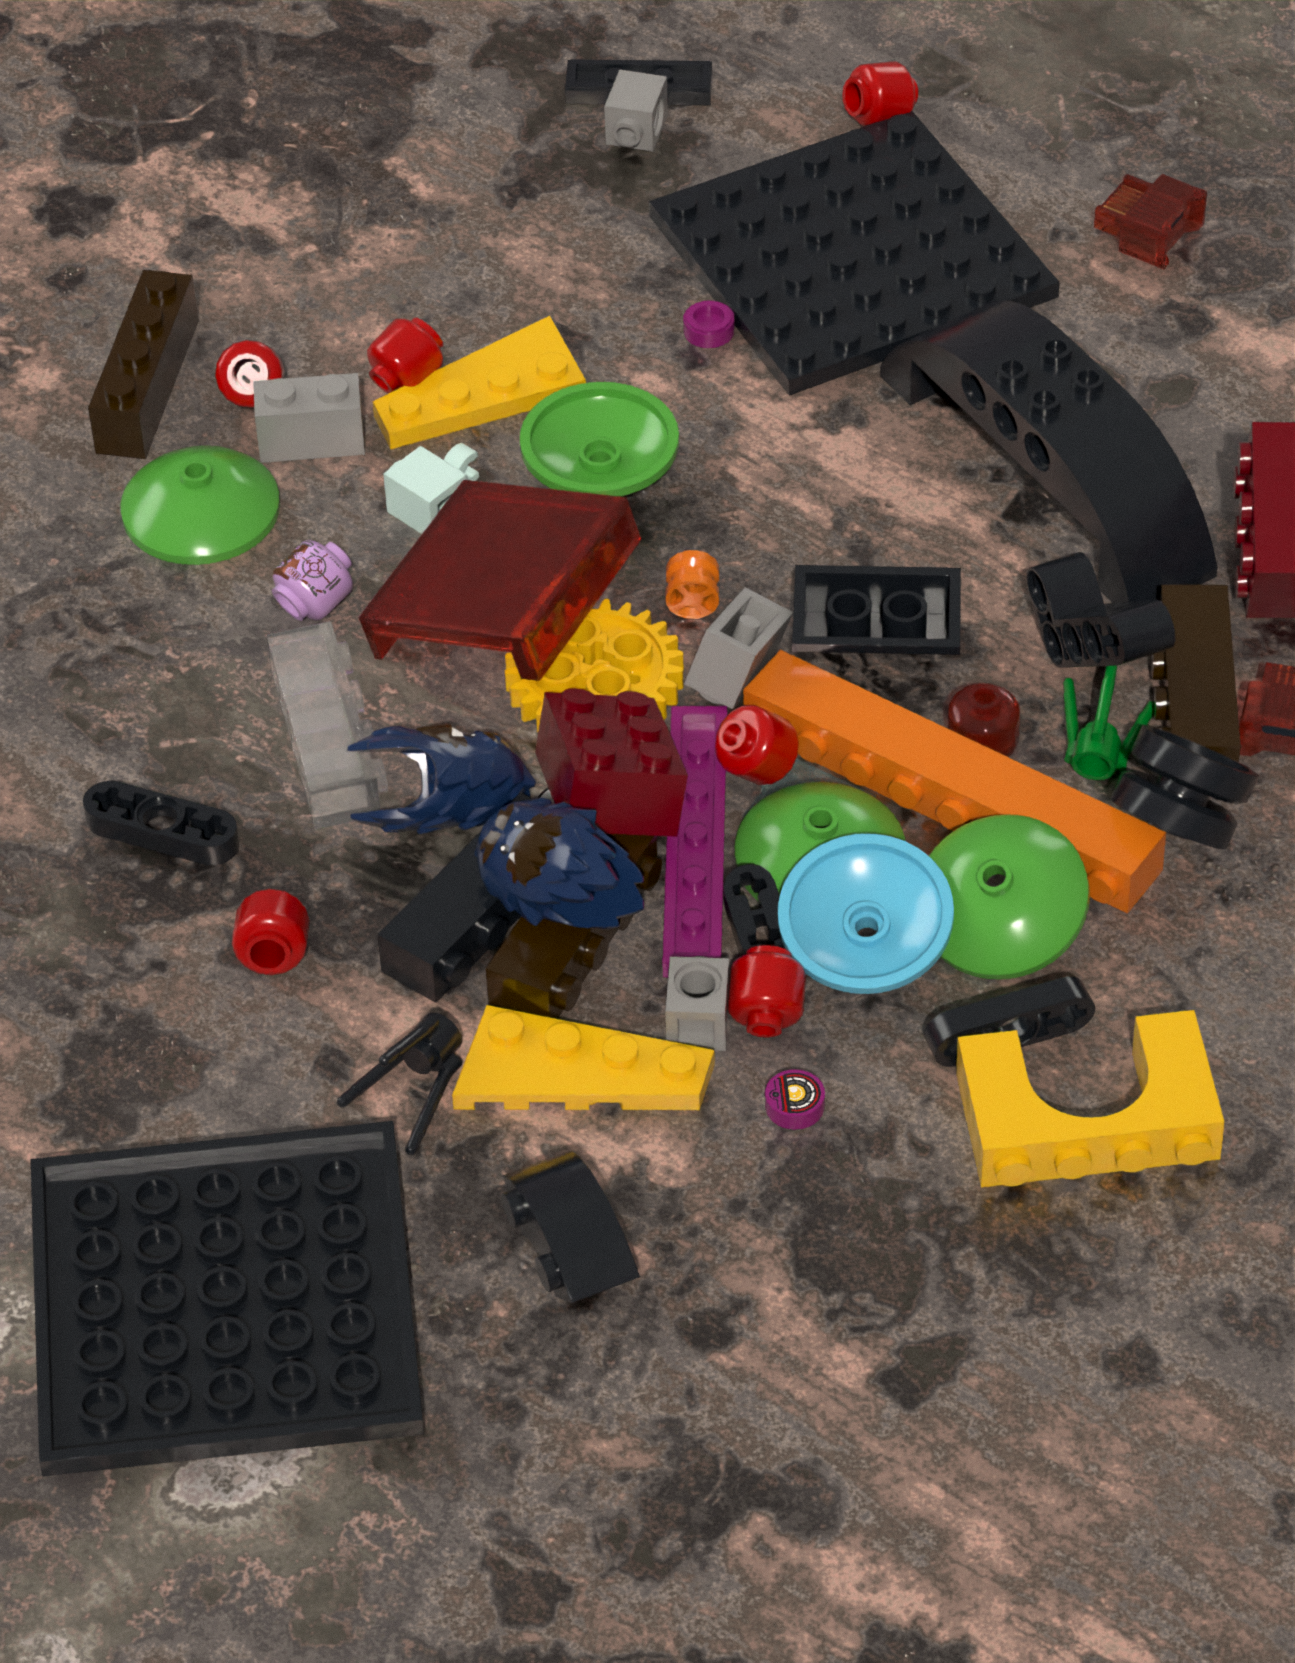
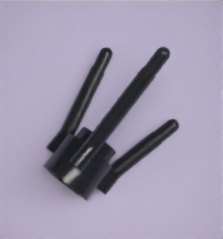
[337,1013,462,1155]

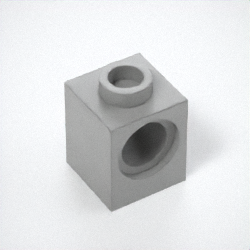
[604,70,668,152]
[665,956,729,1051]

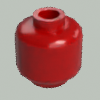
[842,61,918,127]
[367,318,443,394]
[215,340,285,408]
[715,705,799,785]
[232,889,310,976]
[727,945,806,1038]

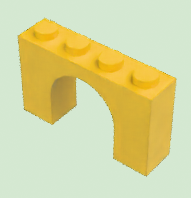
[956,1010,1225,1188]

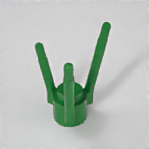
[1063,666,1154,780]

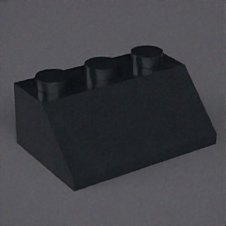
[792,565,961,655]

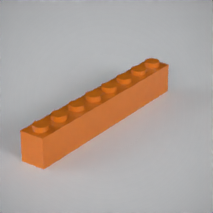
[743,649,1166,914]

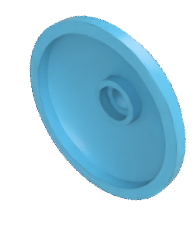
[778,834,954,994]

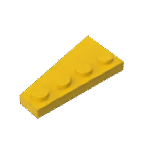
[372,316,586,449]
[452,1005,715,1110]

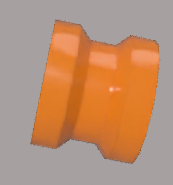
[665,550,719,619]

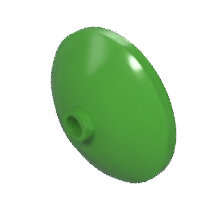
[520,382,679,500]
[120,445,280,565]
[735,782,905,901]
[929,814,1090,980]

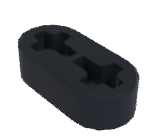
[724,864,785,957]

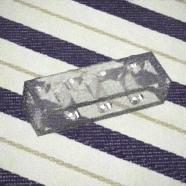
[266,621,388,829]

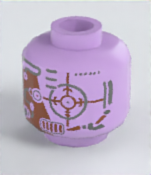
[272,540,353,621]

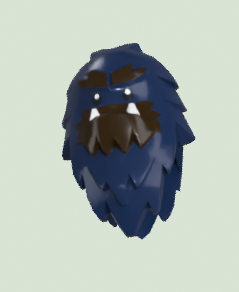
[346,723,536,834]
[474,798,644,929]

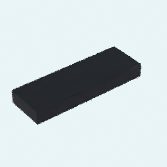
[565,59,713,105]

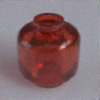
[947,683,1020,757]

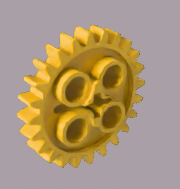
[505,599,684,732]

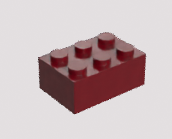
[1233,422,1295,618]
[535,688,688,837]

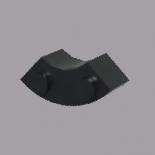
[501,1151,640,1303]

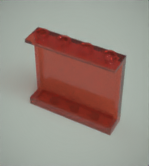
[358,480,641,681]

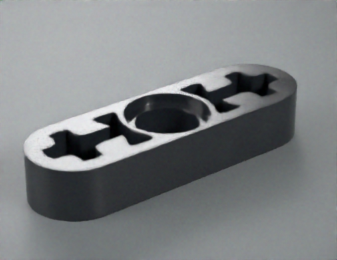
[83,781,239,865]
[924,977,1096,1067]

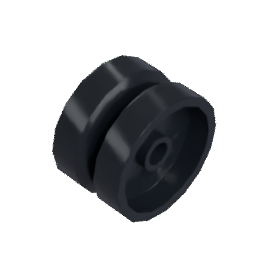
[1111,725,1259,850]

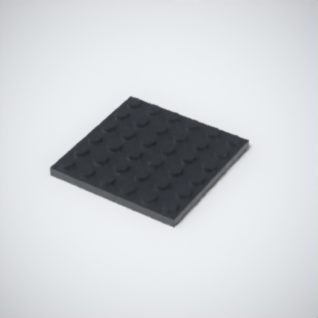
[649,111,1060,396]
[30,1121,424,1477]

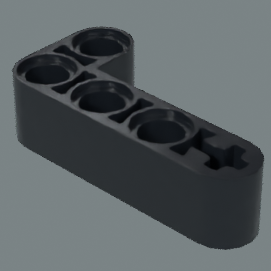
[1026,552,1176,668]

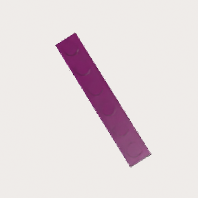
[662,706,727,978]

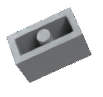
[253,373,365,463]
[684,587,793,709]

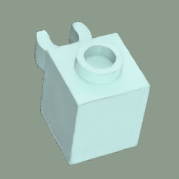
[383,443,479,541]

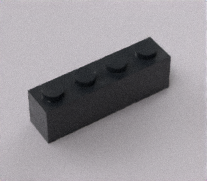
[377,792,532,1003]

